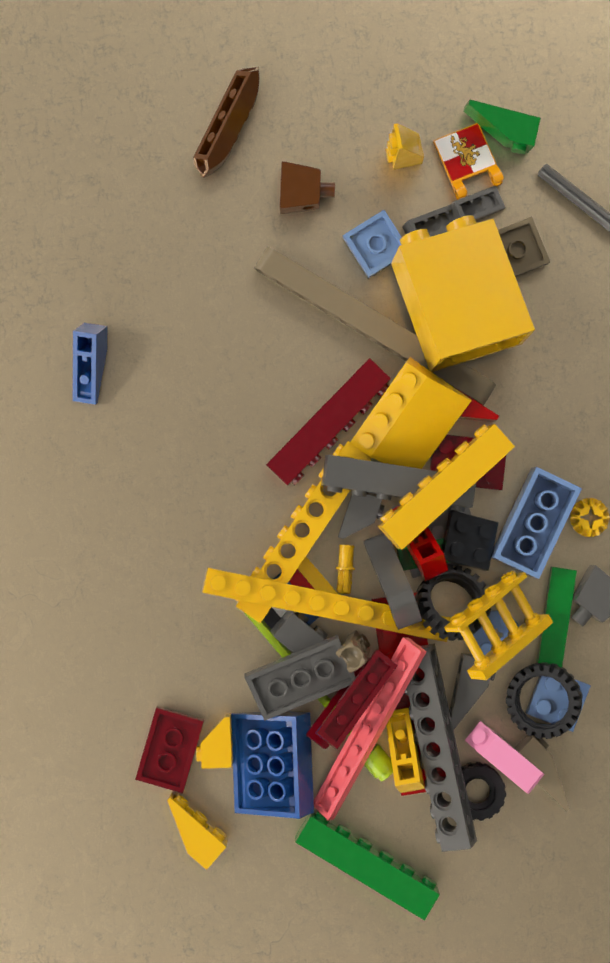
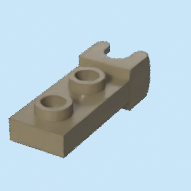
[336,630,370,673]

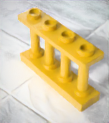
[444,571,553,680]

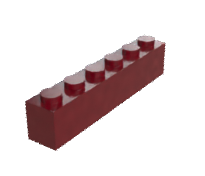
[266,358,391,486]

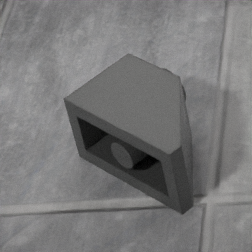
[338,494,385,539]

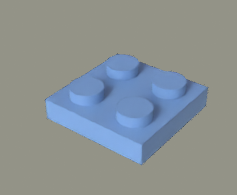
[342,210,402,279]
[525,676,591,732]

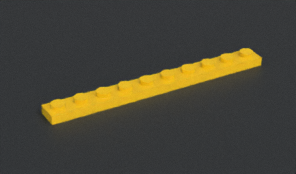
[202,567,451,642]

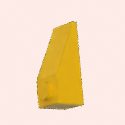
[386,708,425,793]

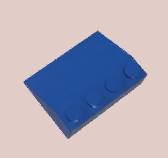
[231,711,314,819]

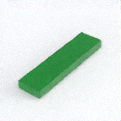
[536,566,577,667]

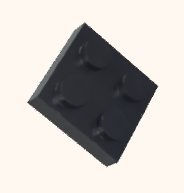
[441,510,499,571]

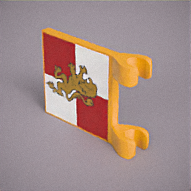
[433,123,504,200]

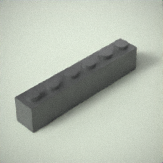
[321,455,476,512]

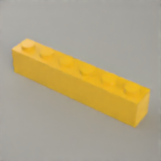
[378,424,515,550]

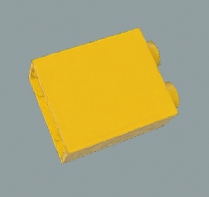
[391,215,535,372]

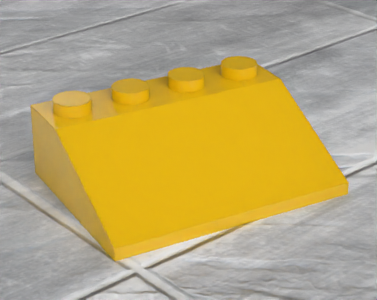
[350,357,471,469]

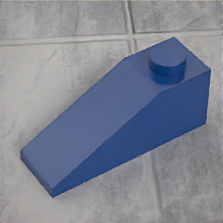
[73,323,108,405]

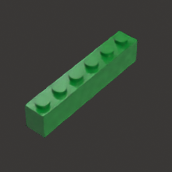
[295,811,440,921]

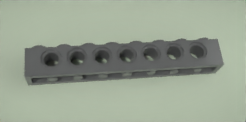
[405,643,477,852]

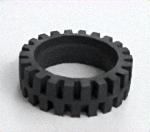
[415,564,491,641]
[506,662,582,739]

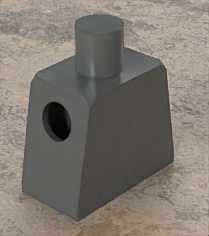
[571,565,610,627]

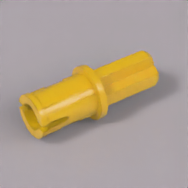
[336,545,355,594]

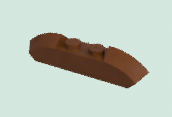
[193,67,260,178]

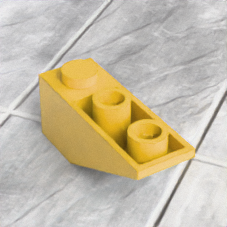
[385,123,424,170]
[167,792,228,870]

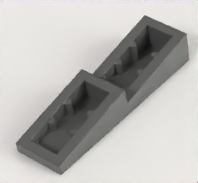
[402,186,506,237]

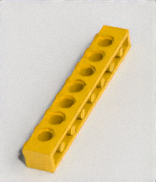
[235,441,372,623]

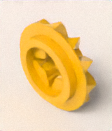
[570,498,610,537]

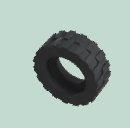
[461,762,506,821]

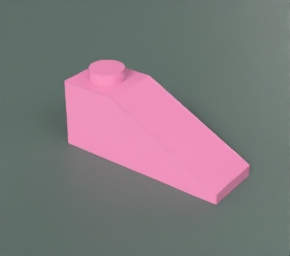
[465,721,544,794]

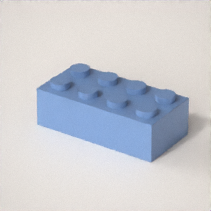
[491,467,582,579]

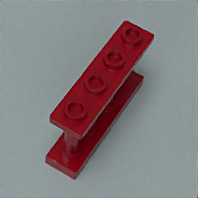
[306,649,398,749]

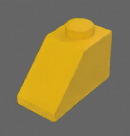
[196,713,233,769]

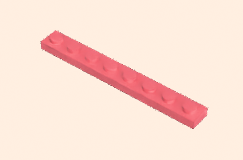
[314,637,427,820]

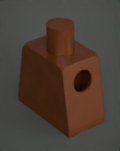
[280,161,335,214]

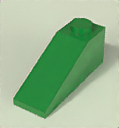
[463,99,541,154]

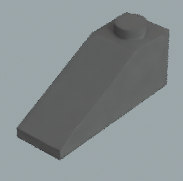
[449,653,496,730]

